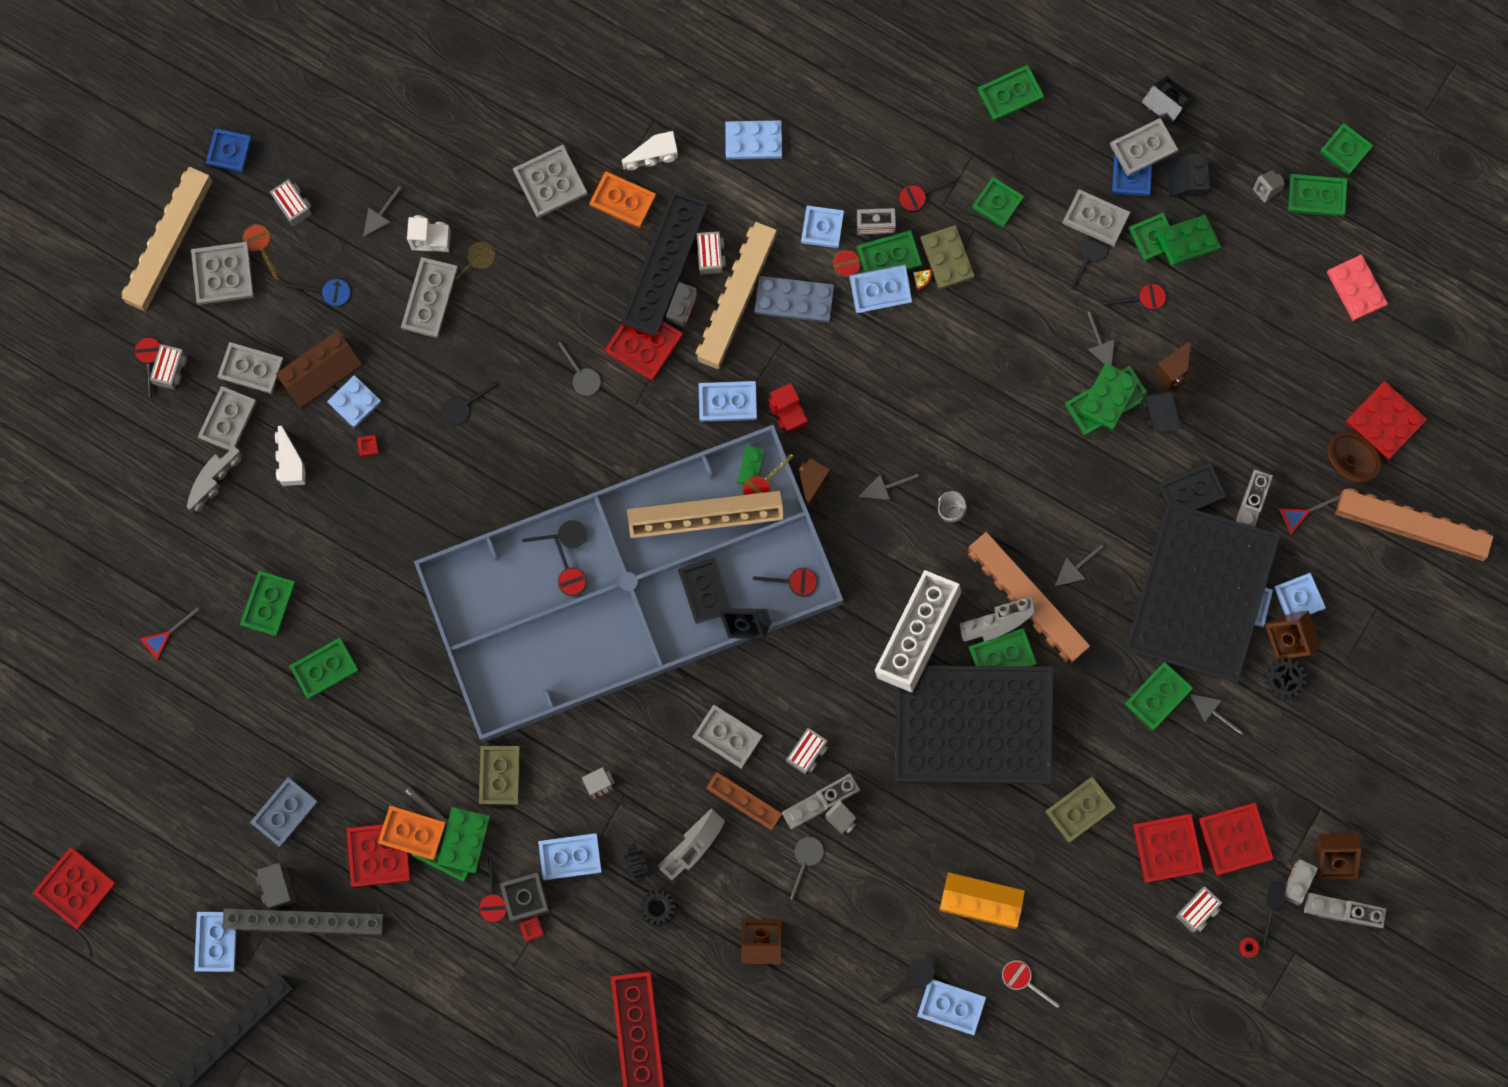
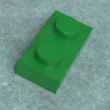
[737,445,765,488]

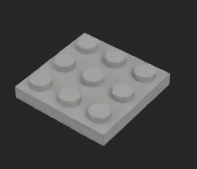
[513,145,588,219]
[191,242,254,305]

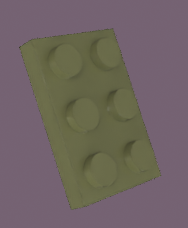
[920,225,975,290]
[479,746,520,805]
[1045,777,1116,843]

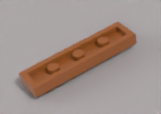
[706,772,782,831]

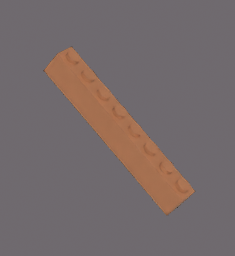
[1335,488,1493,561]
[968,532,1090,664]

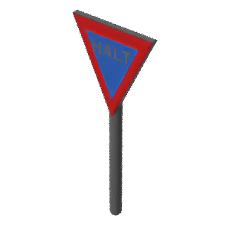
[1279,495,1341,535]
[140,607,200,660]

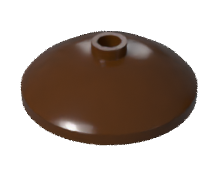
[1328,432,1381,482]

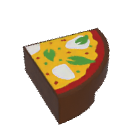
[913,269,932,292]

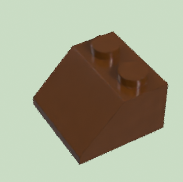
[1154,341,1191,390]
[799,458,830,510]
[1265,610,1321,660]
[1316,834,1361,880]
[741,920,781,964]

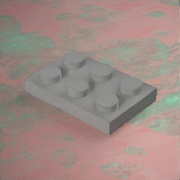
[1110,118,1178,176]
[1062,189,1130,246]
[217,342,284,394]
[198,386,257,451]
[693,705,763,769]

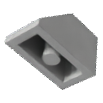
[1253,170,1285,203]
[825,800,856,835]

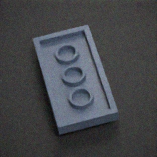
[754,276,834,323]

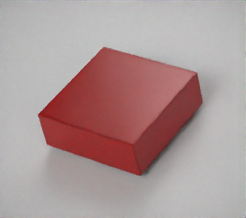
[357,434,379,458]
[519,916,544,942]

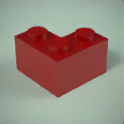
[769,383,808,435]

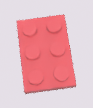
[1327,255,1388,321]

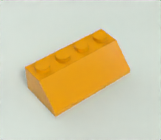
[939,872,1024,929]

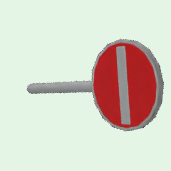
[1002,960,1060,1008]

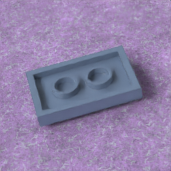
[250,777,318,848]

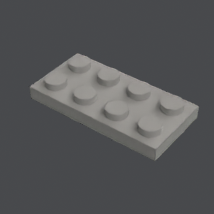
[401,257,458,338]

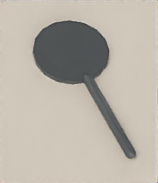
[558,342,601,396]
[790,837,824,900]

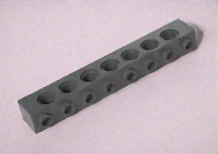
[222,909,384,936]

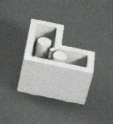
[407,215,451,252]

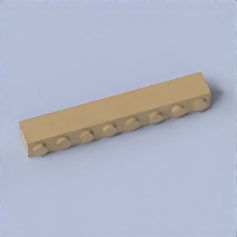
[122,167,213,312]
[696,222,777,369]
[627,491,783,538]

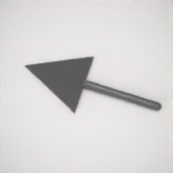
[363,186,401,237]
[1087,311,1115,366]
[858,474,919,500]
[1054,544,1104,587]
[1190,694,1244,735]

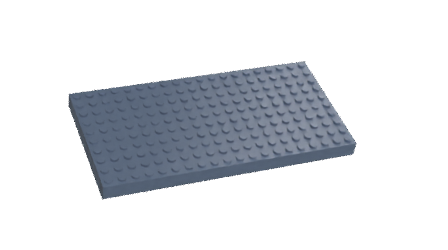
[414,425,843,743]

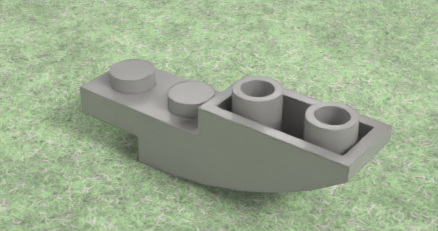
[187,446,243,514]
[1235,469,1273,527]
[960,596,1035,641]
[782,774,860,830]
[657,808,725,880]
[1304,893,1386,928]

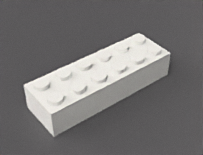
[875,570,961,692]

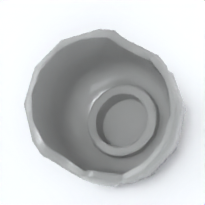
[938,491,967,522]

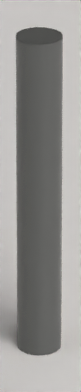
[405,786,448,828]

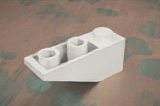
[622,131,678,170]
[275,426,306,486]

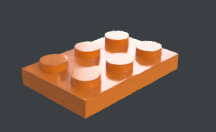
[589,171,656,228]
[378,806,446,861]

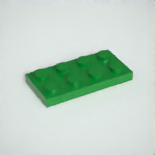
[1065,366,1147,437]

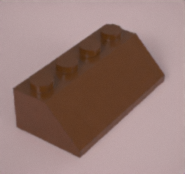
[276,330,362,409]

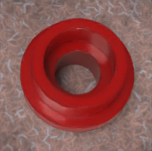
[1239,938,1259,958]

